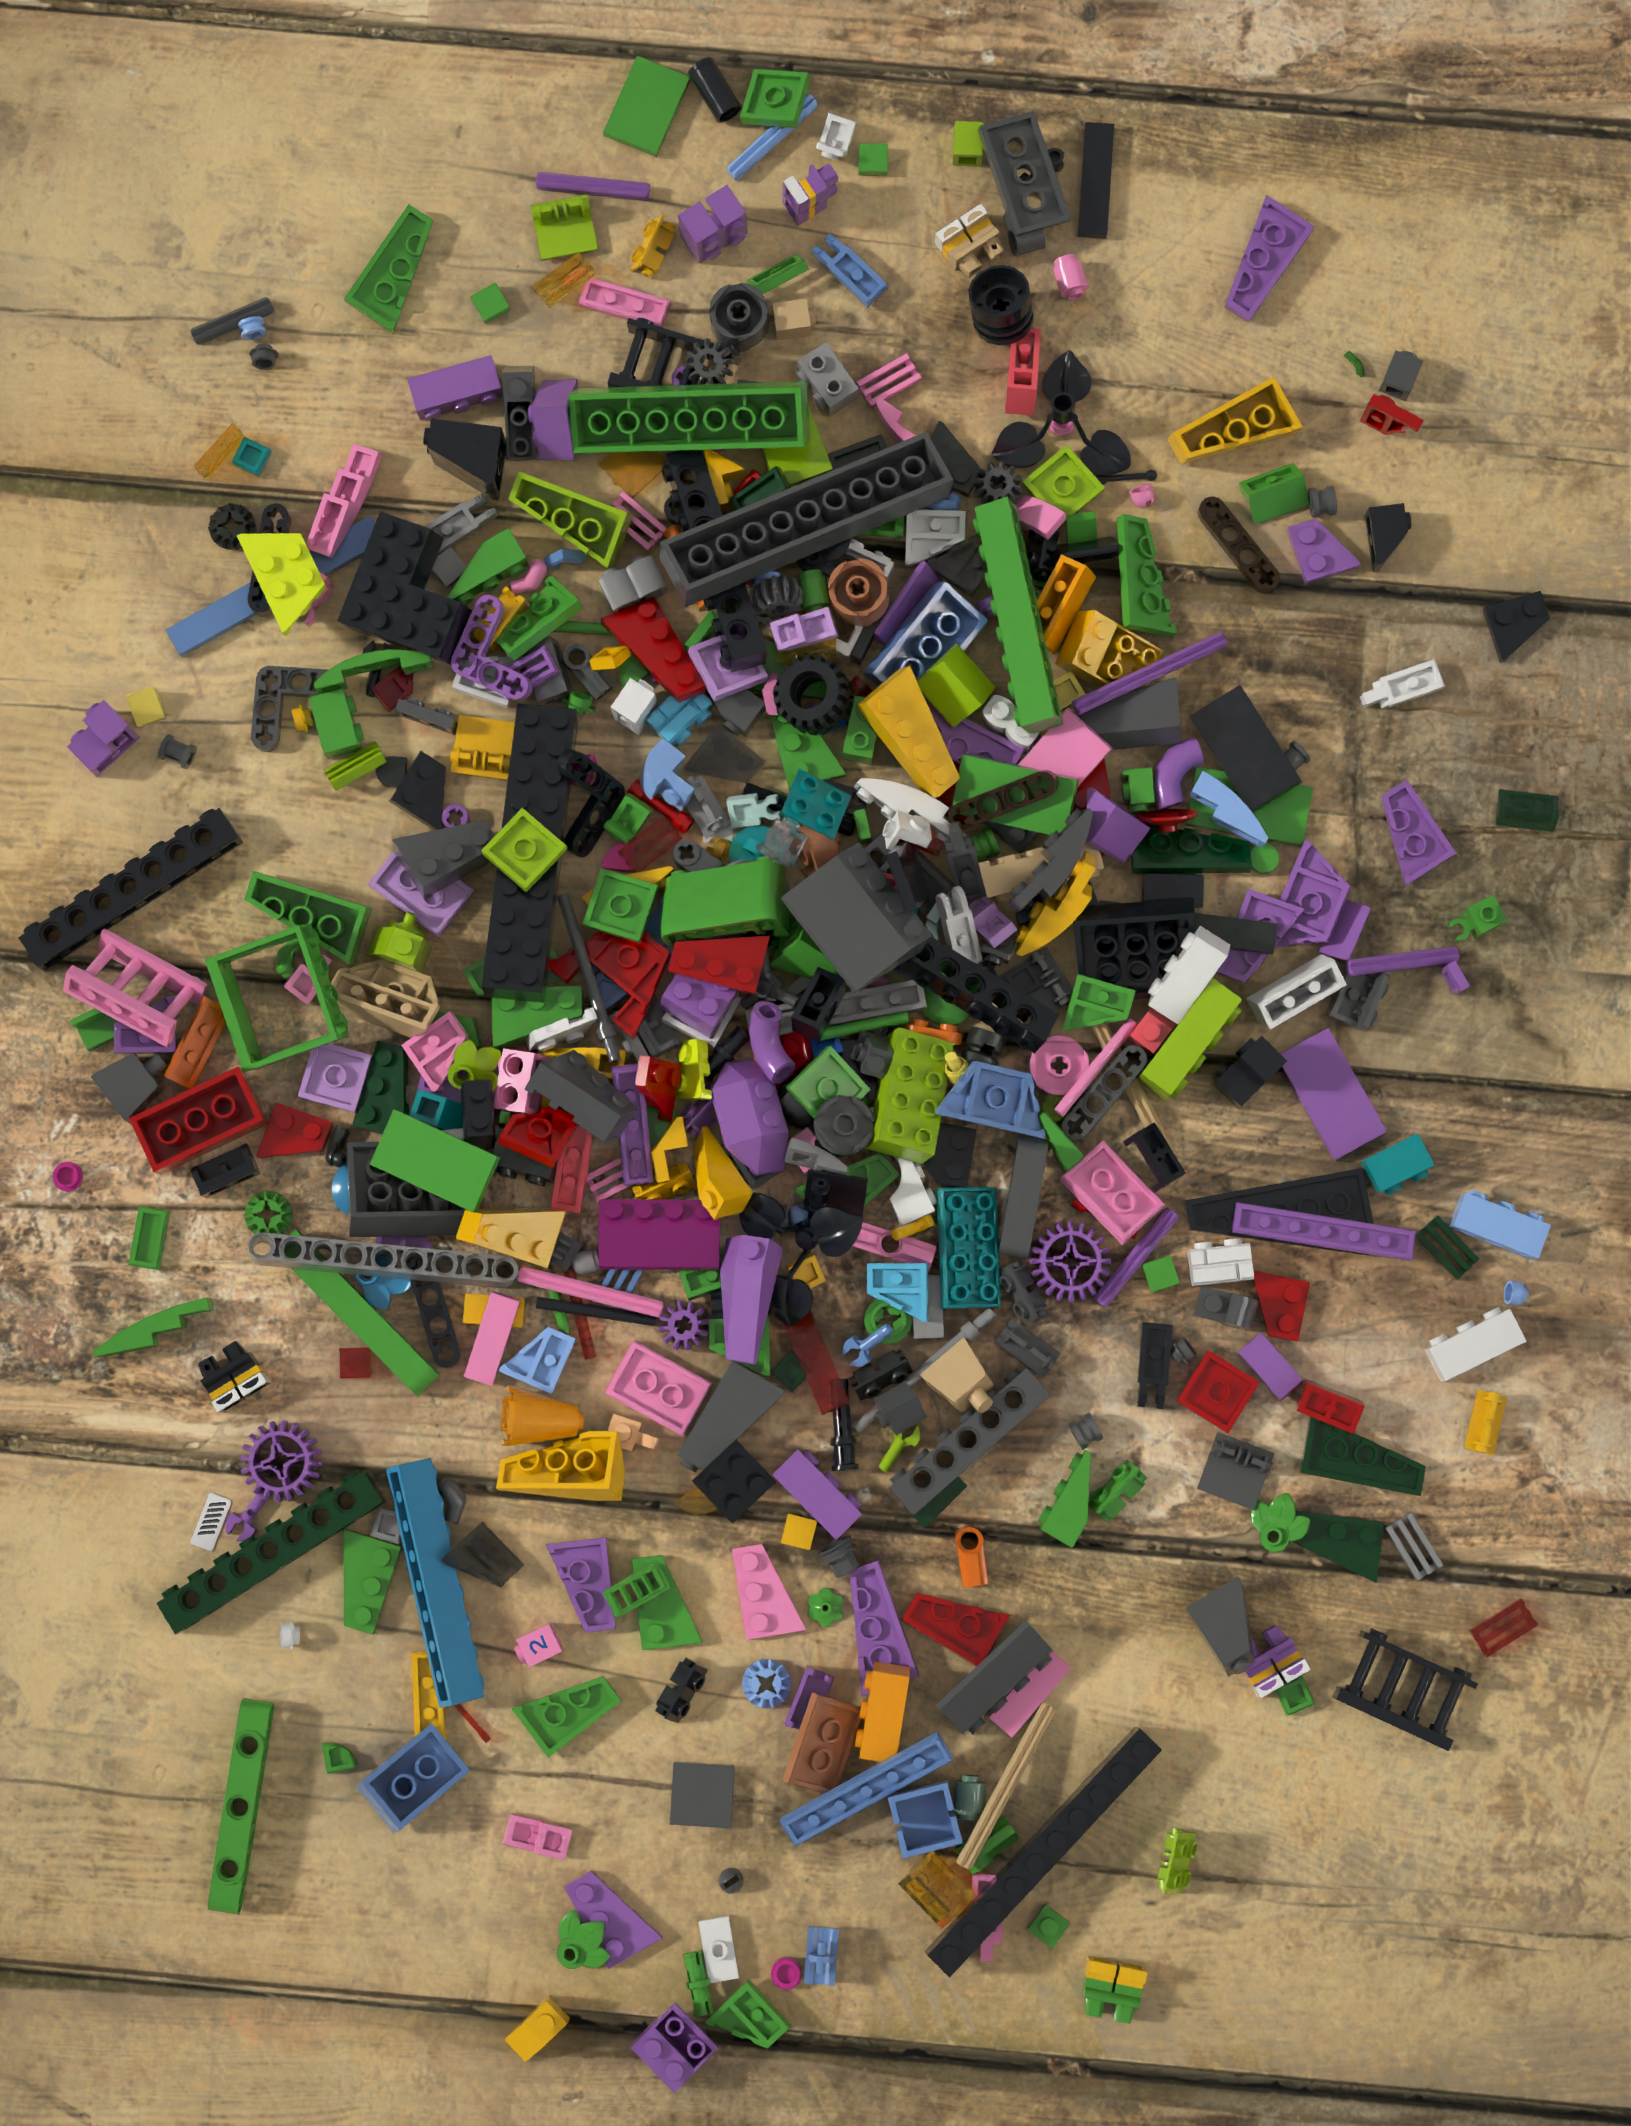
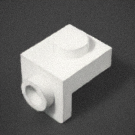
[816,112,857,160]
[883,810,932,850]

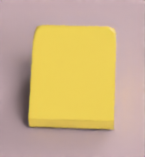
[126,687,166,727]

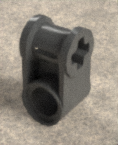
[673,839,726,872]

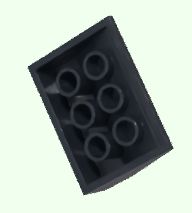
[1073,898,1196,999]

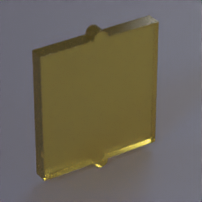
[599,451,665,499]

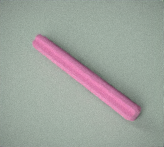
[517,1266,664,1317]

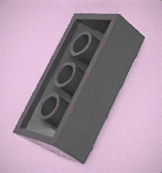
[936,1620,1053,1735]

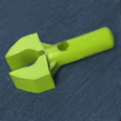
[878,1425,920,1473]

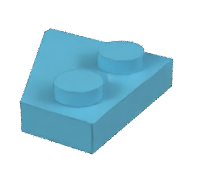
[867,1263,928,1322]

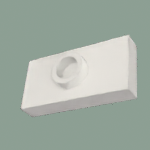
[698,1915,739,1983]

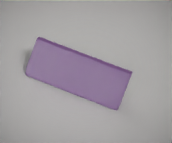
[874,561,939,646]

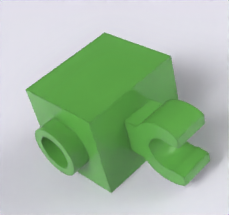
[1447,894,1508,942]

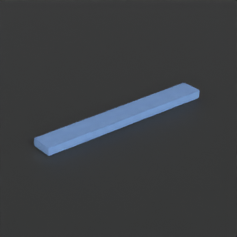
[166,516,375,657]

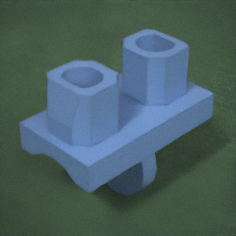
[804,1926,839,1986]

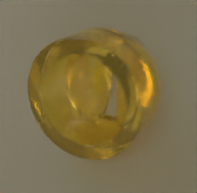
[706,837,731,862]

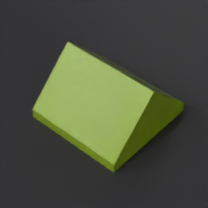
[917,644,996,728]

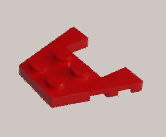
[549,931,671,1039]

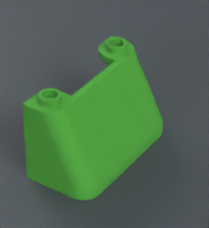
[661,856,790,950]

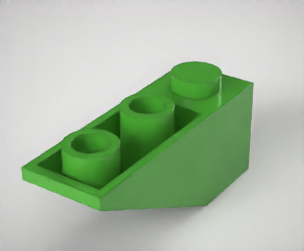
[447,528,529,605]
[1038,1450,1091,1548]

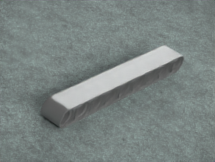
[248,1233,519,1288]

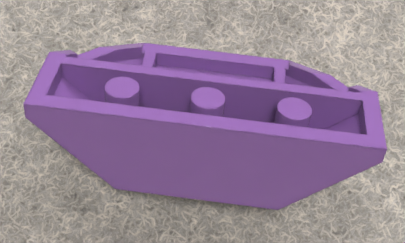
[711,1059,788,1176]

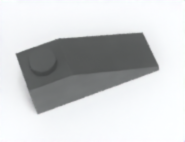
[691,659,766,737]

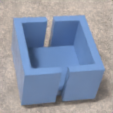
[887,1779,963,1859]

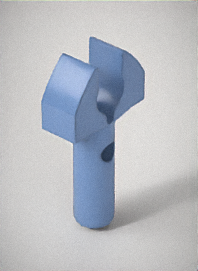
[842,1324,893,1367]

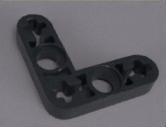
[557,749,625,857]

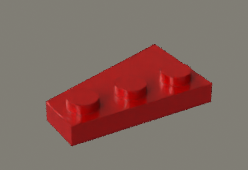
[667,936,770,995]

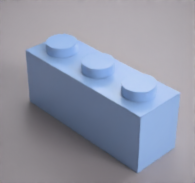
[1449,1190,1551,1260]

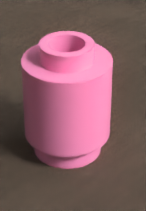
[1053,254,1089,301]

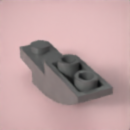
[1007,808,1093,911]

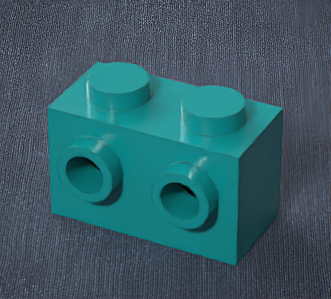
[1360,1133,1434,1196]

